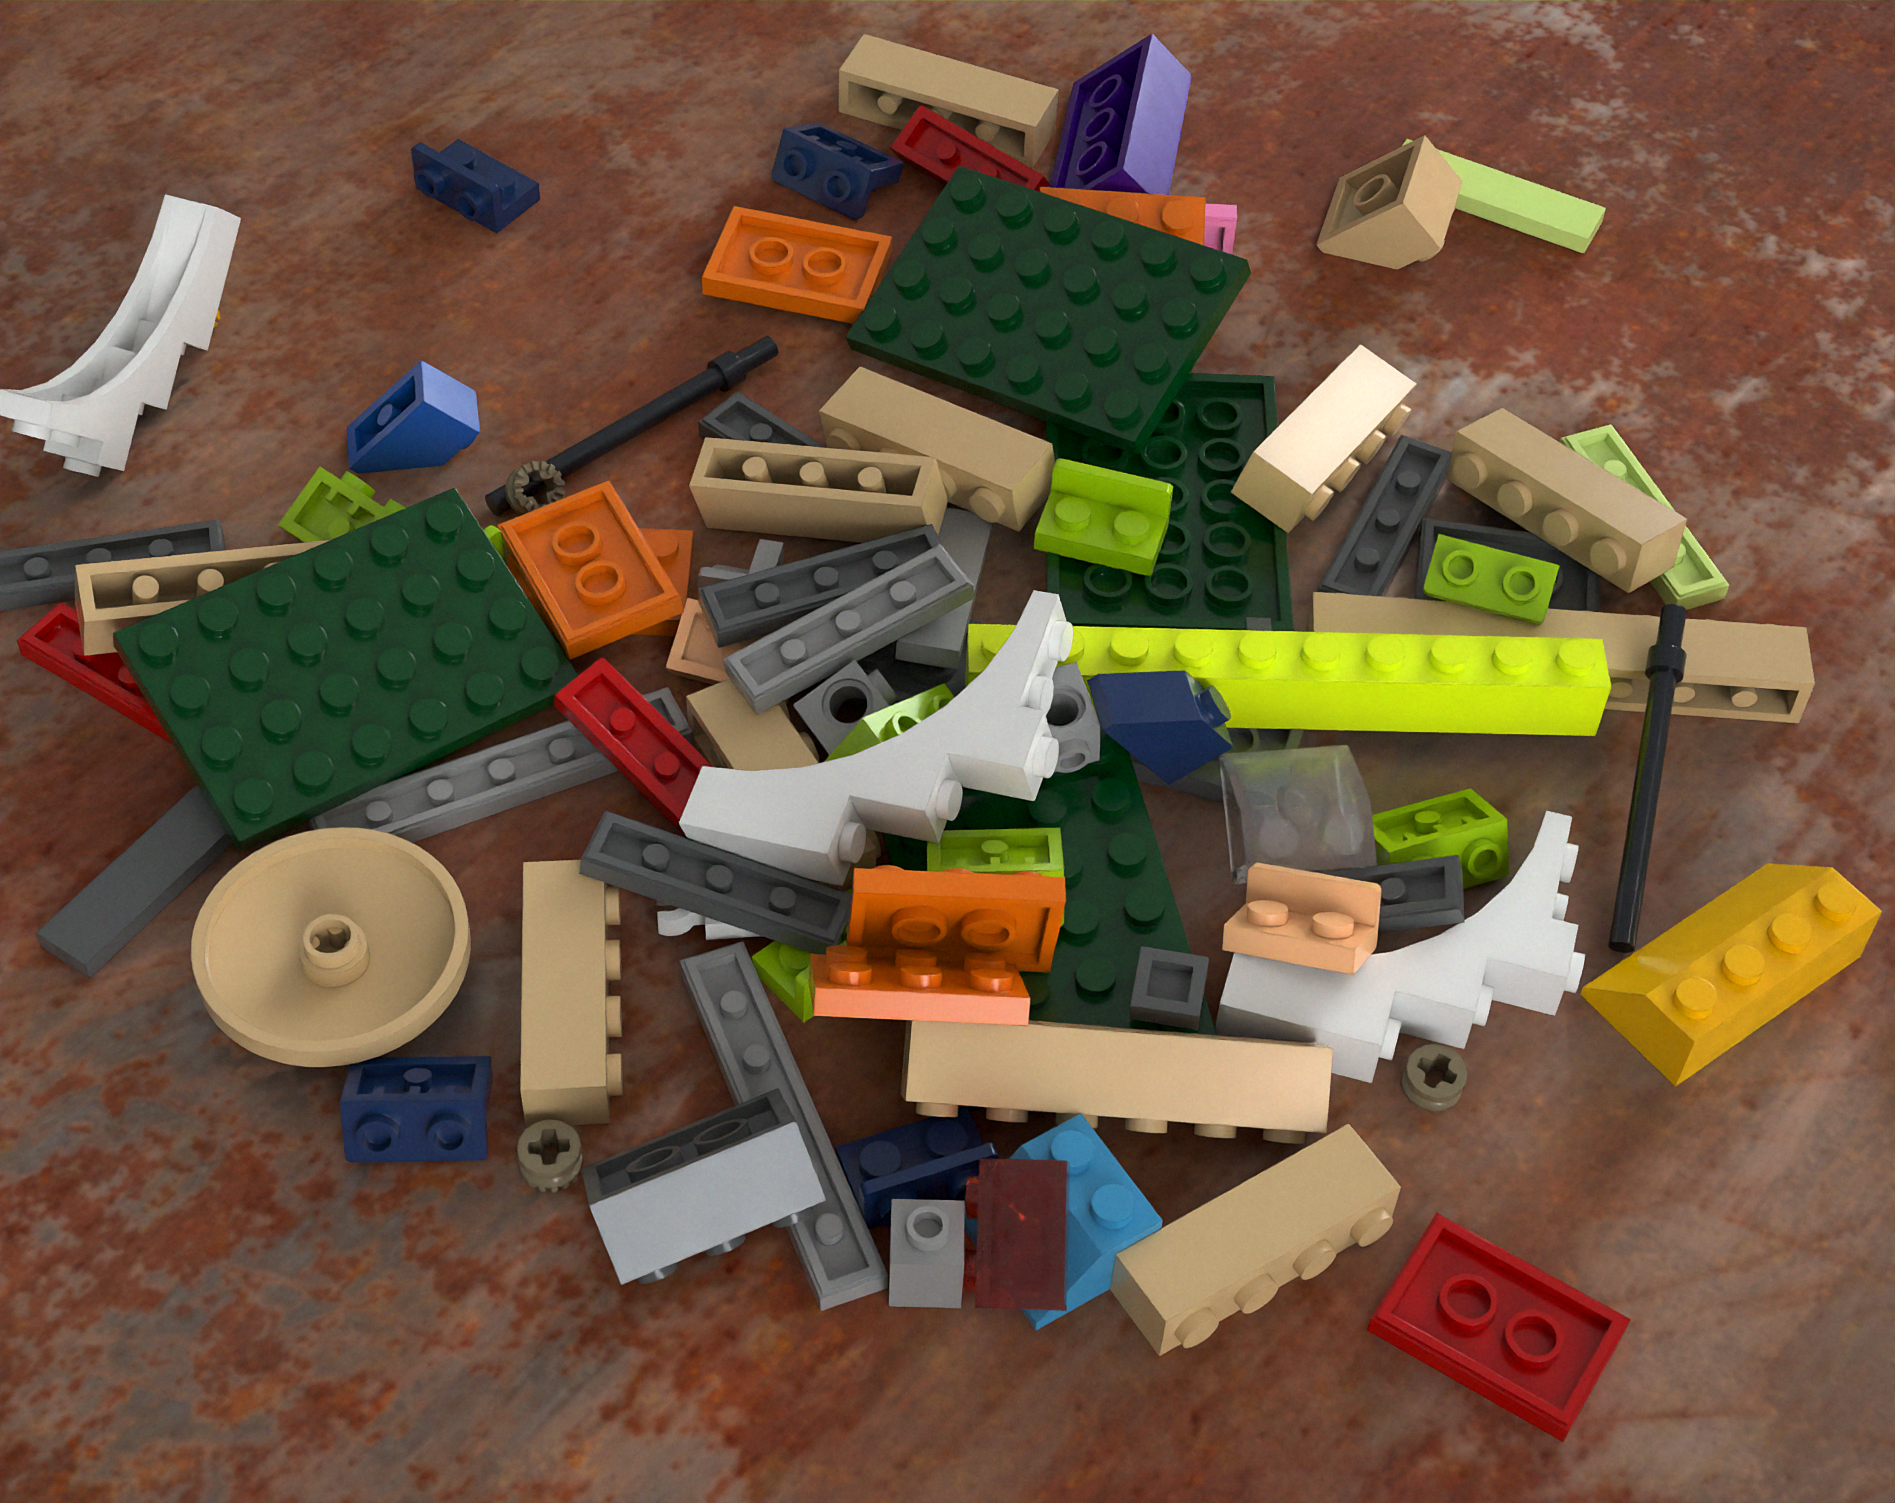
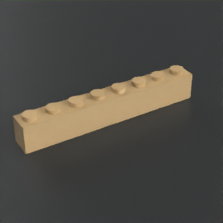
[1305,592,1815,723]

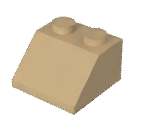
[1316,135,1462,270]

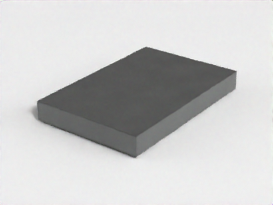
[1414,518,1599,612]

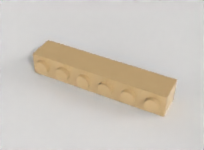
[900,1020,1333,1144]

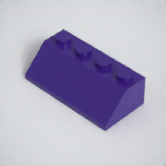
[1049,34,1192,195]

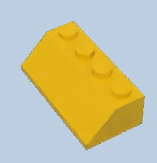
[1580,863,1882,1087]

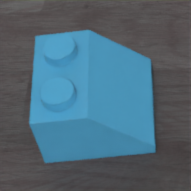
[964,1114,1163,1330]

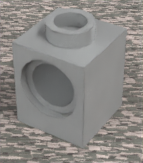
[793,660,899,755]
[1046,662,1101,773]
[889,1199,965,1308]

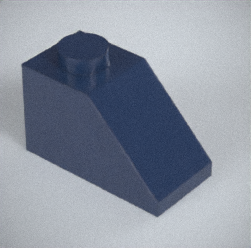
[1087,670,1234,785]

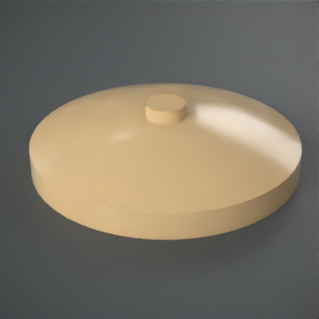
[191,827,471,1067]

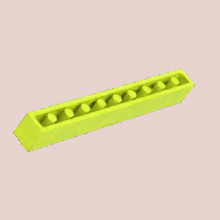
[965,624,1611,736]

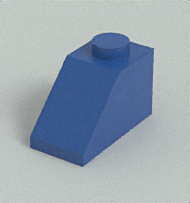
[347,360,480,474]

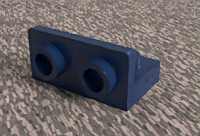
[771,121,904,219]
[411,139,540,234]
[340,1056,493,1162]
[835,1106,999,1229]

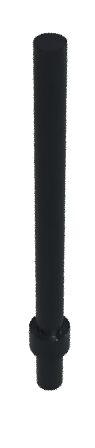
[485,336,779,516]
[1608,604,1687,953]

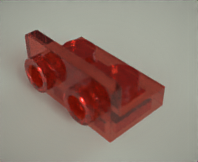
[964,1159,1070,1311]

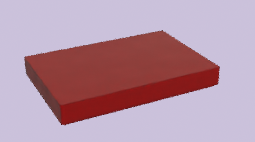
[1367,1212,1631,1442]

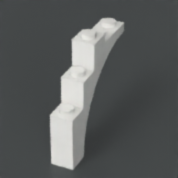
[0,194,241,477]
[679,590,1073,886]
[1215,811,1585,1083]

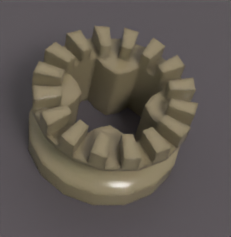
[505,461,566,515]
[1401,1044,1468,1112]
[517,1119,583,1192]

